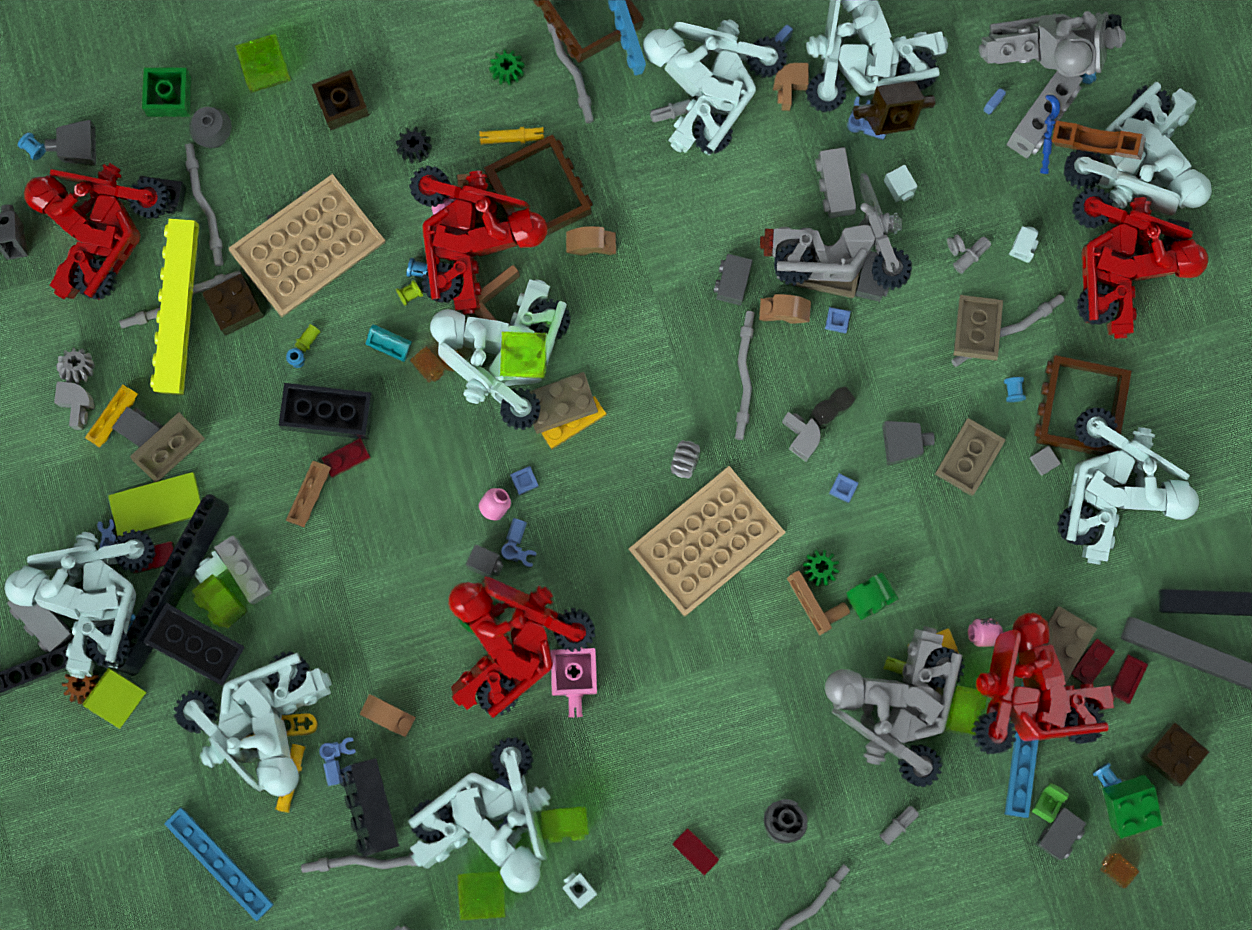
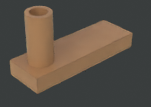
[469,265,520,321]
[787,571,850,636]

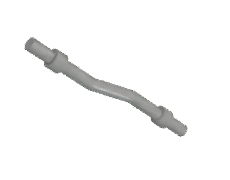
[547,23,594,123]
[185,143,224,266]
[119,270,241,329]
[951,294,1065,367]
[735,311,755,440]
[301,853,418,873]
[778,864,850,930]

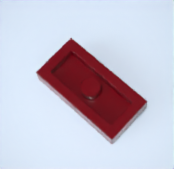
[322,438,371,478]
[1071,639,1115,684]

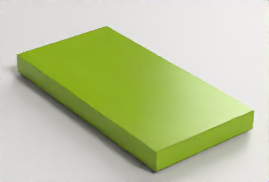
[108,472,201,537]

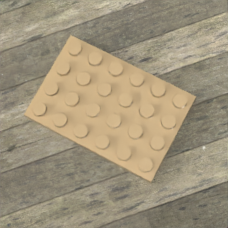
[228,174,385,318]
[628,466,786,617]

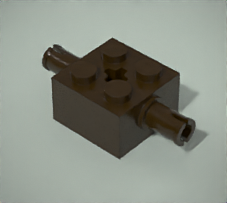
[853,81,935,136]

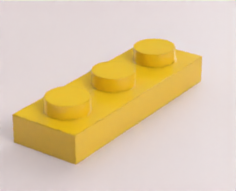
[85,385,138,448]
[541,396,606,450]

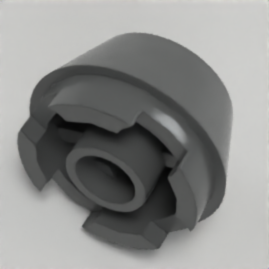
[189,107,232,148]
[764,799,807,844]

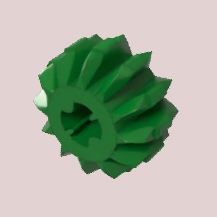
[489,49,525,86]
[802,549,840,587]

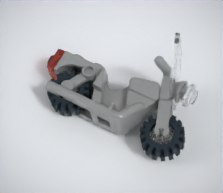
[760,172,912,290]

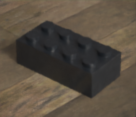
[278,383,374,440]
[143,603,245,686]
[339,758,399,857]

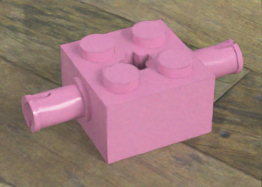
[551,647,597,717]

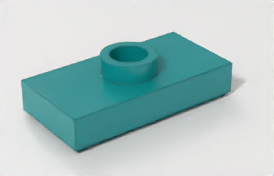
[365,324,412,362]

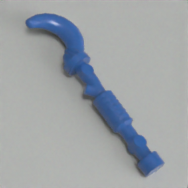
[1040,95,1060,174]

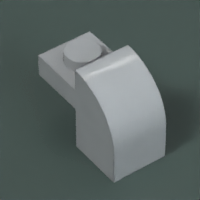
[54,382,95,430]
[782,412,820,462]

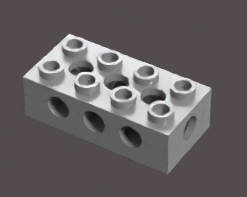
[1006,71,1083,159]

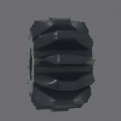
[396,126,432,164]

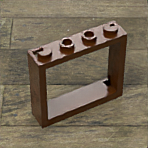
[533,0,644,63]
[484,134,593,235]
[1034,355,1132,456]

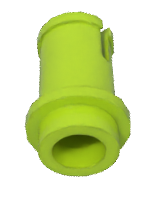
[294,324,321,353]
[883,656,907,677]

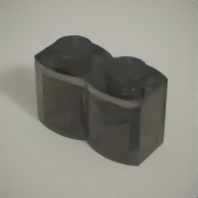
[810,387,856,429]

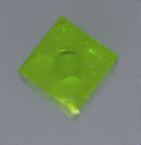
[235,33,292,93]
[500,331,548,379]
[192,574,248,629]
[944,686,987,736]
[541,806,589,843]
[457,871,507,921]

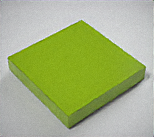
[82,668,146,729]

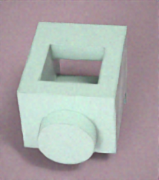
[1009,226,1039,263]
[194,551,230,586]
[563,872,597,909]

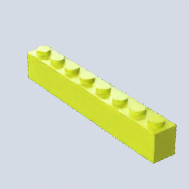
[151,219,199,395]

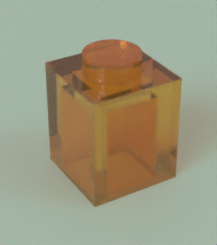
[410,346,445,383]
[1100,853,1140,889]

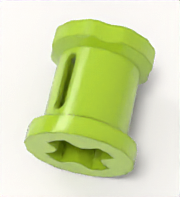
[395,279,423,306]

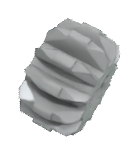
[56,347,95,385]
[671,440,700,479]

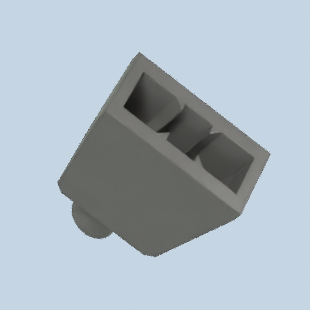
[45,120,96,166]
[0,204,28,260]
[882,421,935,466]

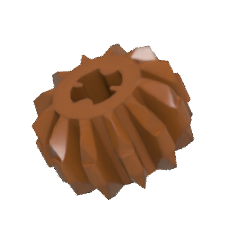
[62,669,100,704]

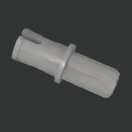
[650,99,691,122]
[953,237,991,274]
[879,806,919,846]

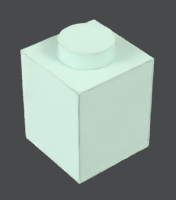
[884,165,918,202]

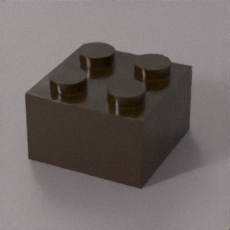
[312,69,370,131]
[202,274,264,336]
[1140,722,1210,786]

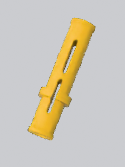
[480,127,544,145]
[275,743,306,813]

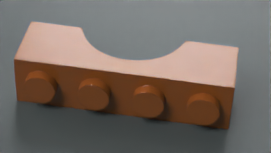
[1052,120,1146,160]

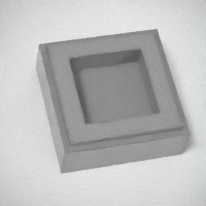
[1029,446,1061,476]

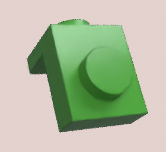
[1032,783,1069,823]

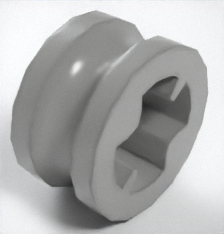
[947,234,965,256]

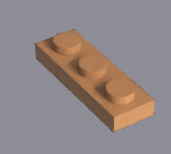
[286,461,331,527]

